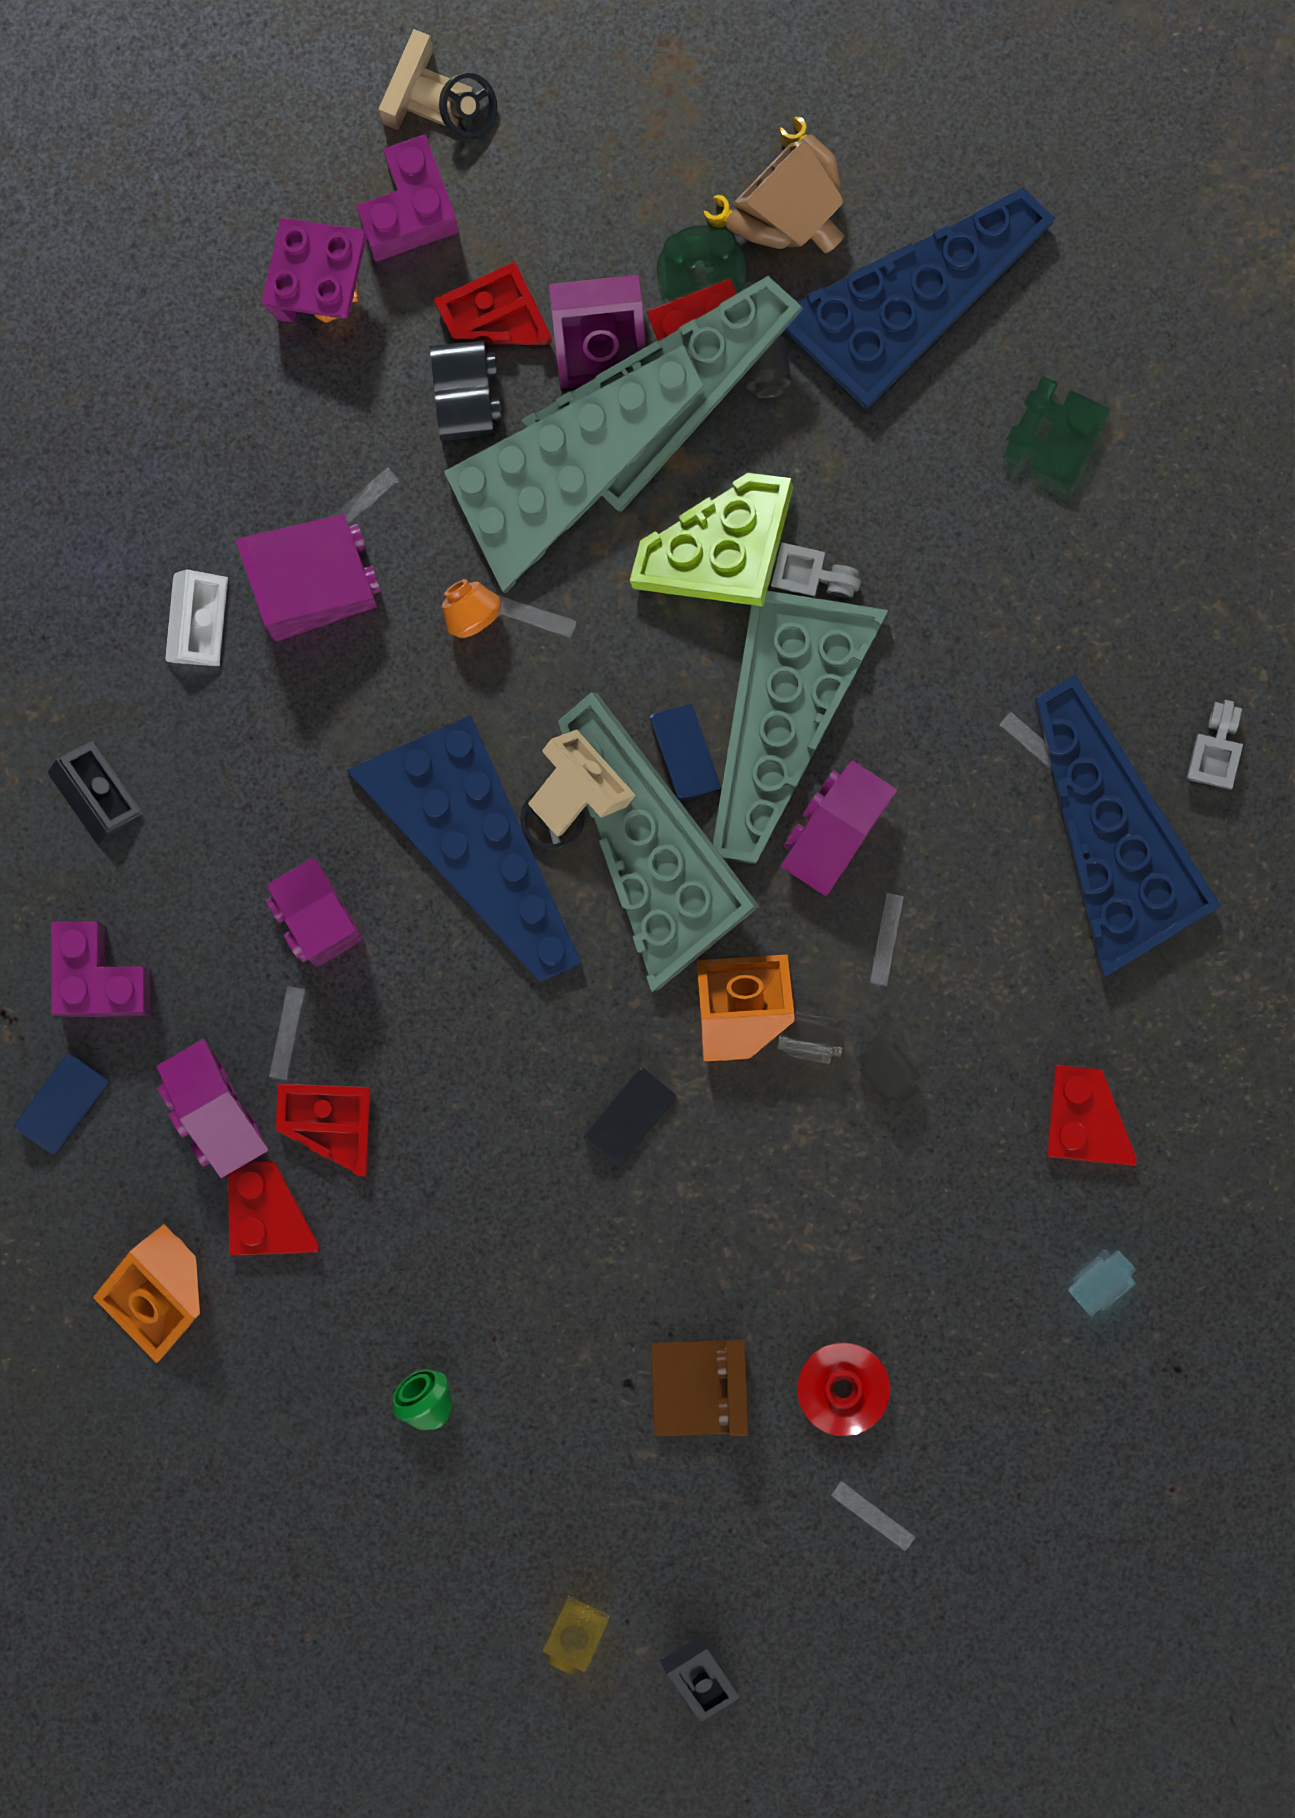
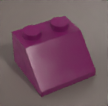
[549,275,646,390]

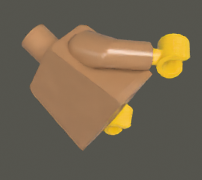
[704,117,844,254]

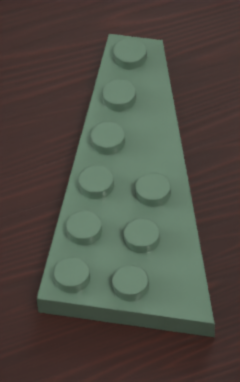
[521,276,803,512]
[444,345,706,593]
[713,591,888,865]
[558,692,759,992]

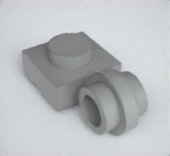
[771,542,861,599]
[1186,700,1243,790]

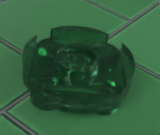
[657,225,746,302]

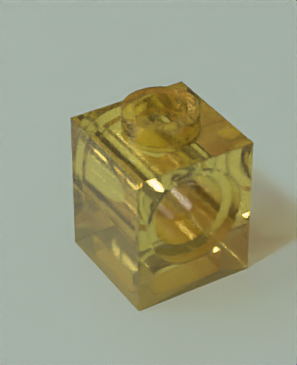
[543,1596,610,1674]

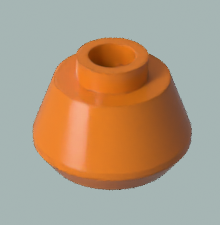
[442,579,501,638]

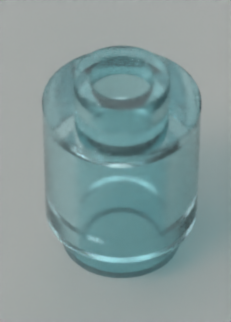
[1067,1249,1137,1317]

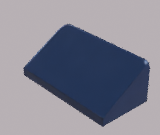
[649,704,722,803]
[13,1053,110,1155]

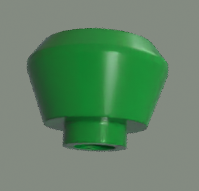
[392,1370,453,1430]

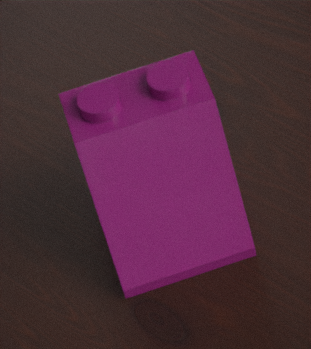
[235,514,381,642]

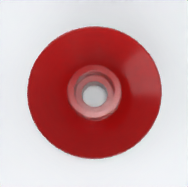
[797,1342,890,1436]

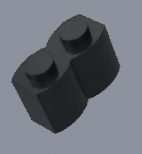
[430,341,502,441]

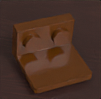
[651,1340,748,1436]

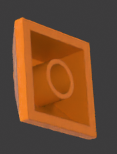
[697,954,794,1061]
[93,1224,200,1363]

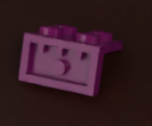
[261,218,367,323]

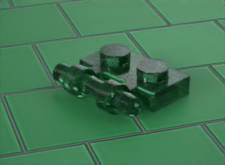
[1002,376,1111,492]

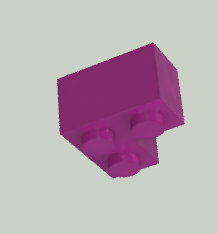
[355,134,459,262]
[781,760,897,897]
[265,857,364,967]
[51,921,152,1018]
[156,1038,269,1178]

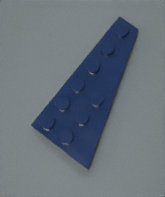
[784,187,1055,410]
[1035,675,1221,979]
[346,715,582,983]

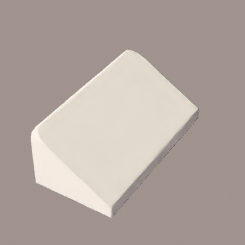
[165,569,228,666]

